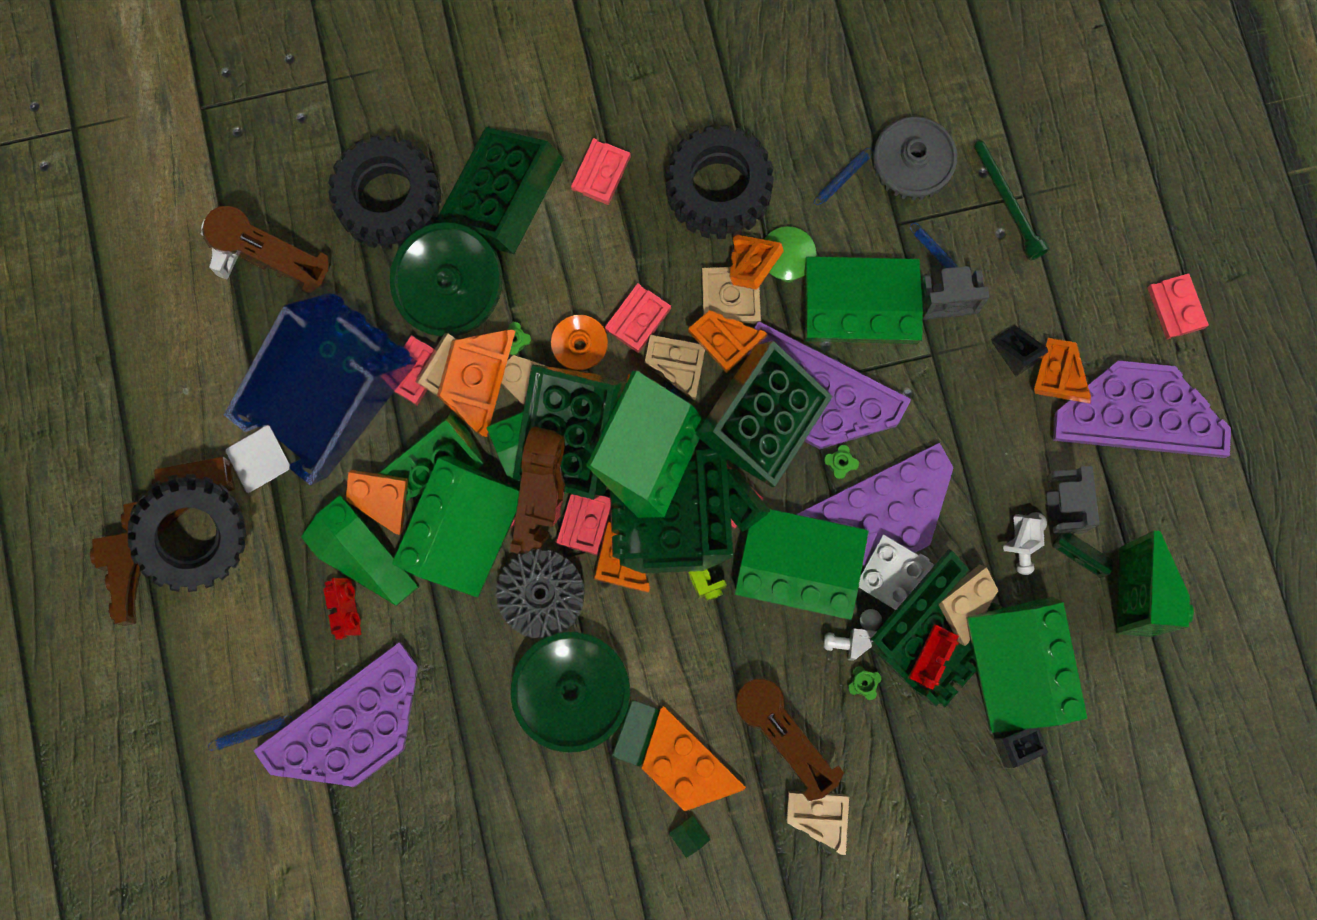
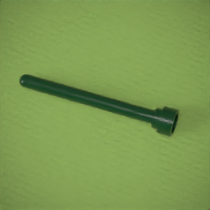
[974,140,1050,261]

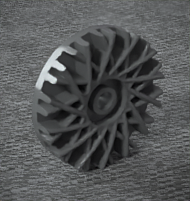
[872,117,957,200]
[496,549,585,638]

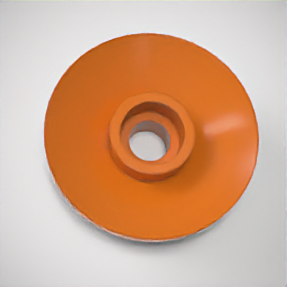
[551,315,608,371]

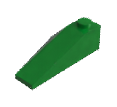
[377,412,484,501]
[301,495,419,606]

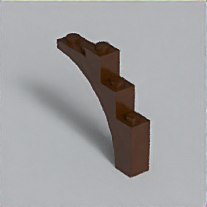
[90,457,235,626]

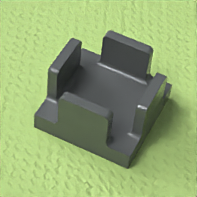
[921,266,989,320]
[1045,466,1100,534]

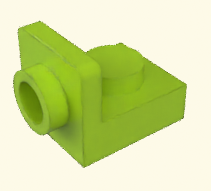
[688,569,727,601]

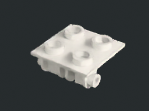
[859,535,934,610]

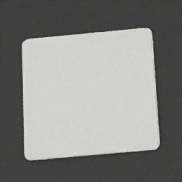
[226,425,291,493]

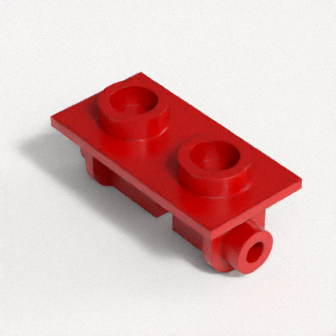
[323,578,362,640]
[909,624,959,690]

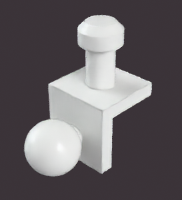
[1003,512,1047,575]
[823,609,882,661]

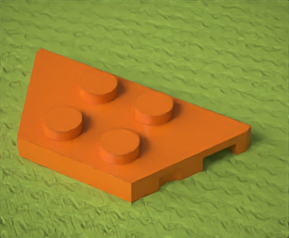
[437,329,515,437]
[642,706,746,811]

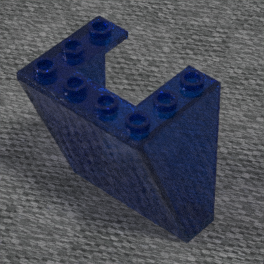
[224,293,417,486]

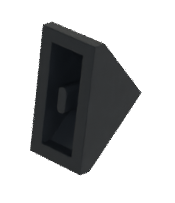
[992,325,1048,377]
[994,728,1048,768]

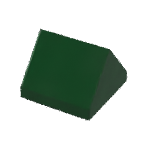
[669,815,710,858]

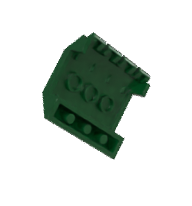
[610,449,733,574]
[870,549,1003,708]

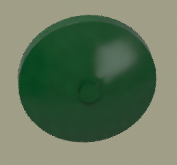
[390,222,502,337]
[511,632,630,753]

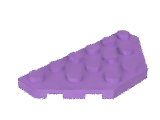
[747,321,911,449]
[1053,361,1231,458]
[797,443,953,567]
[254,642,418,787]

